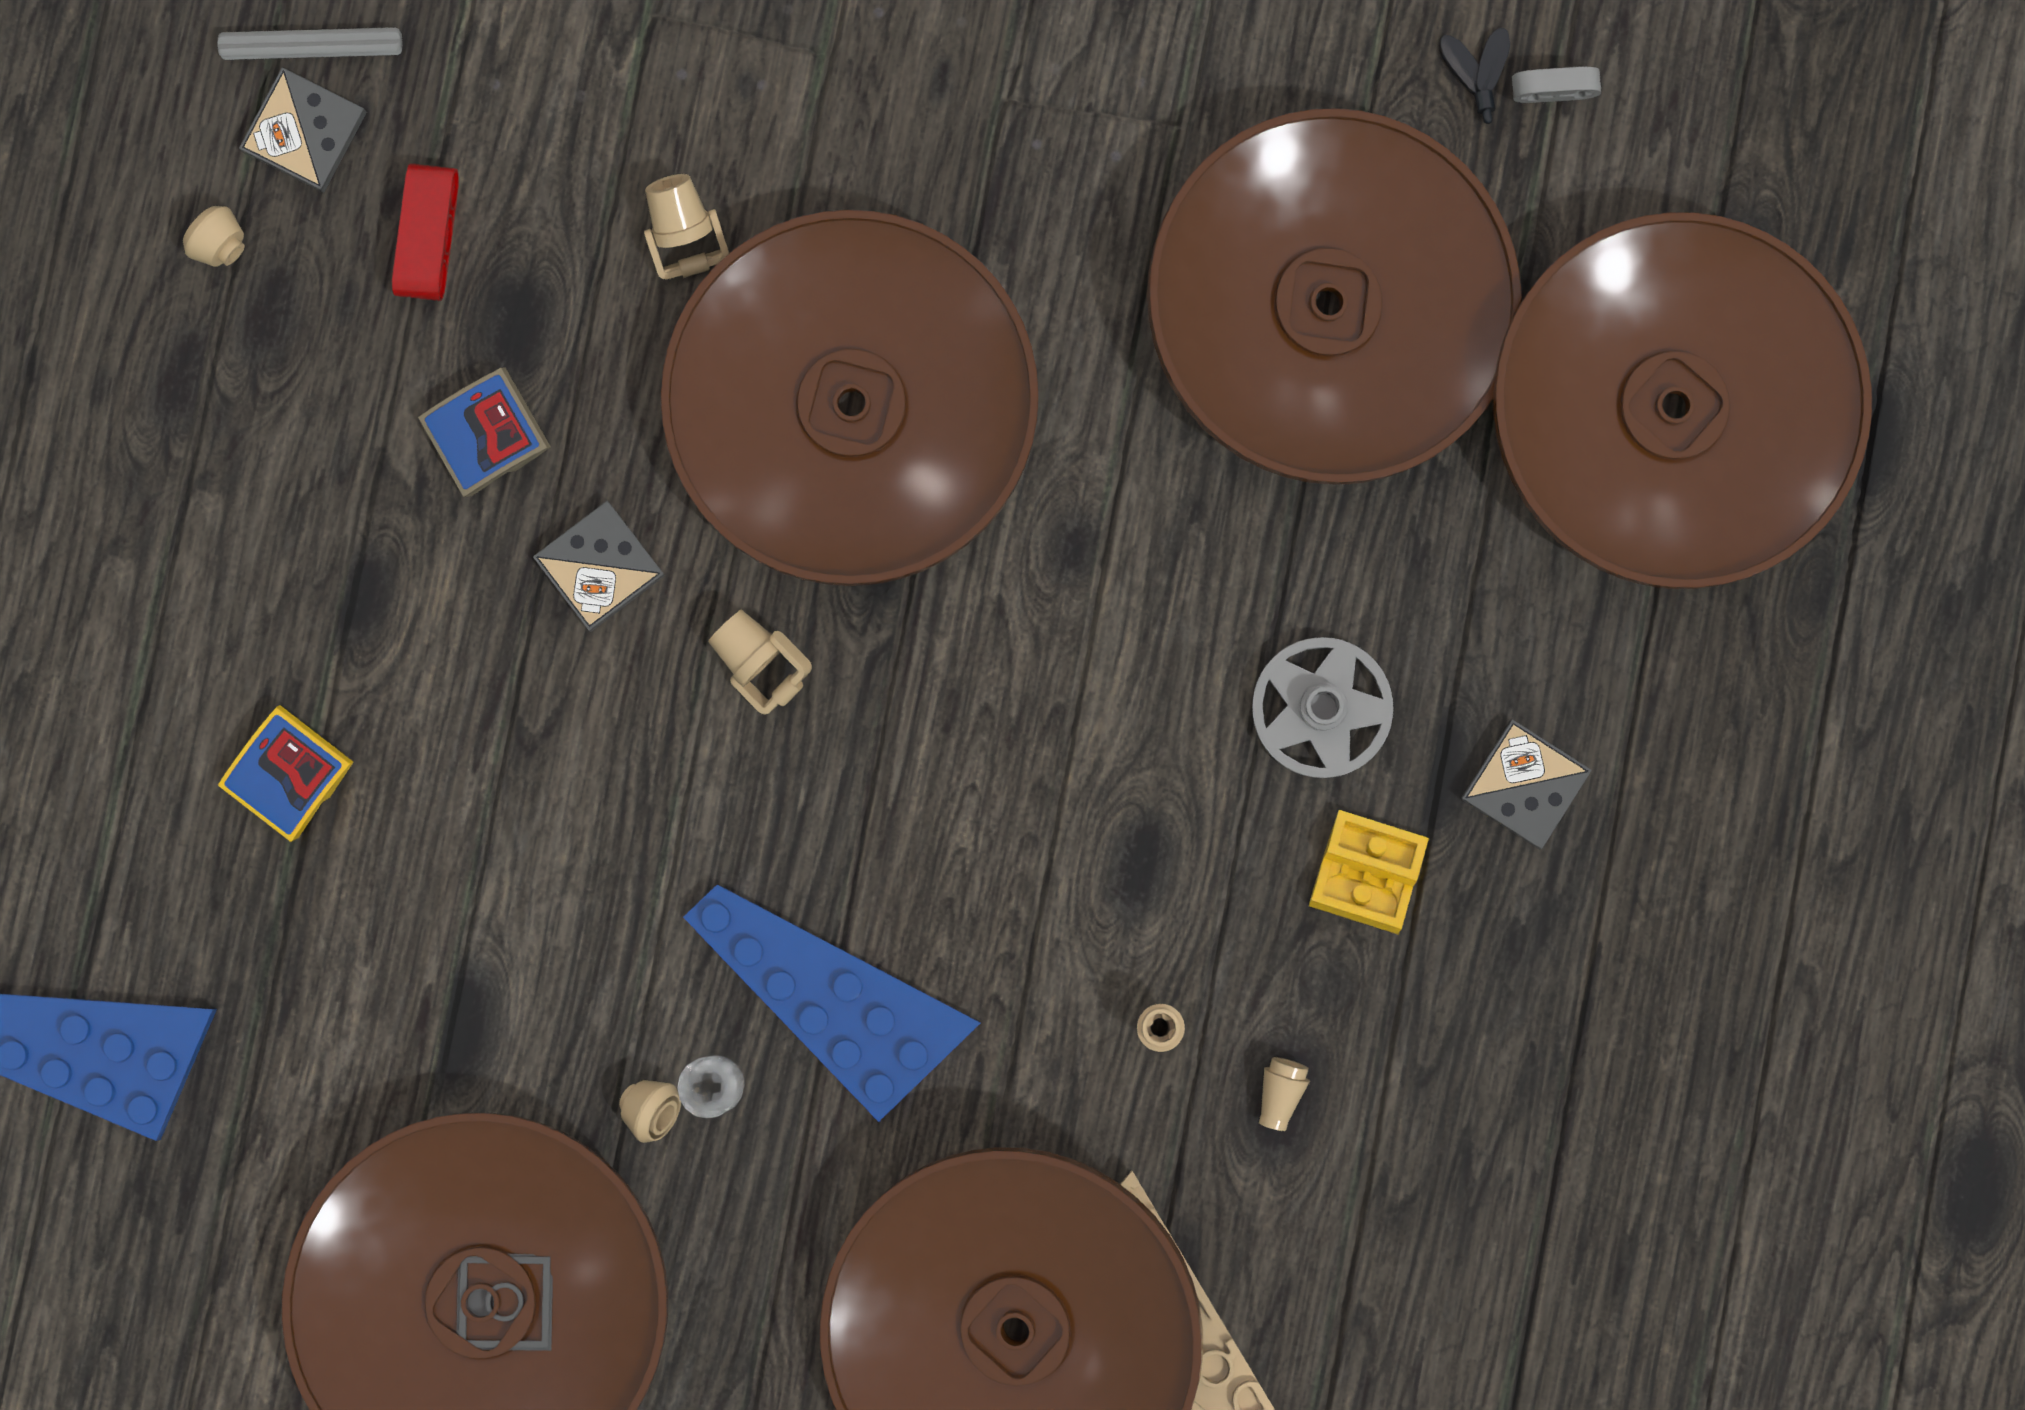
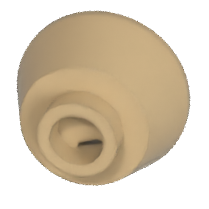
[183,206,245,267]
[619,1080,681,1143]

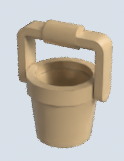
[644,174,729,279]
[708,609,812,714]

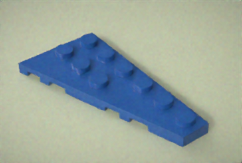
[683,885,981,1122]
[0,994,217,1141]

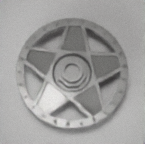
[1252,637,1393,778]

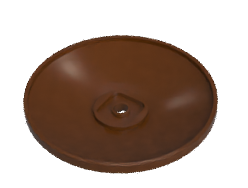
[1147,108,1522,485]
[661,210,1038,586]
[1493,212,1872,589]
[282,1113,668,1410]
[820,1147,1203,1410]

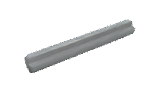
[217,27,403,60]

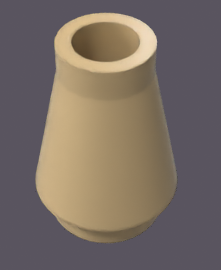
[1137,1004,1185,1052]
[1259,1057,1310,1131]

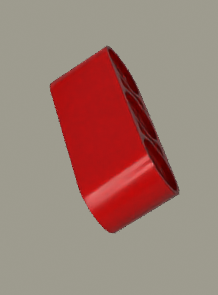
[392,163,459,301]

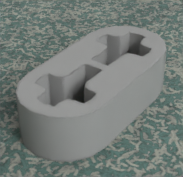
[1512,67,1601,103]

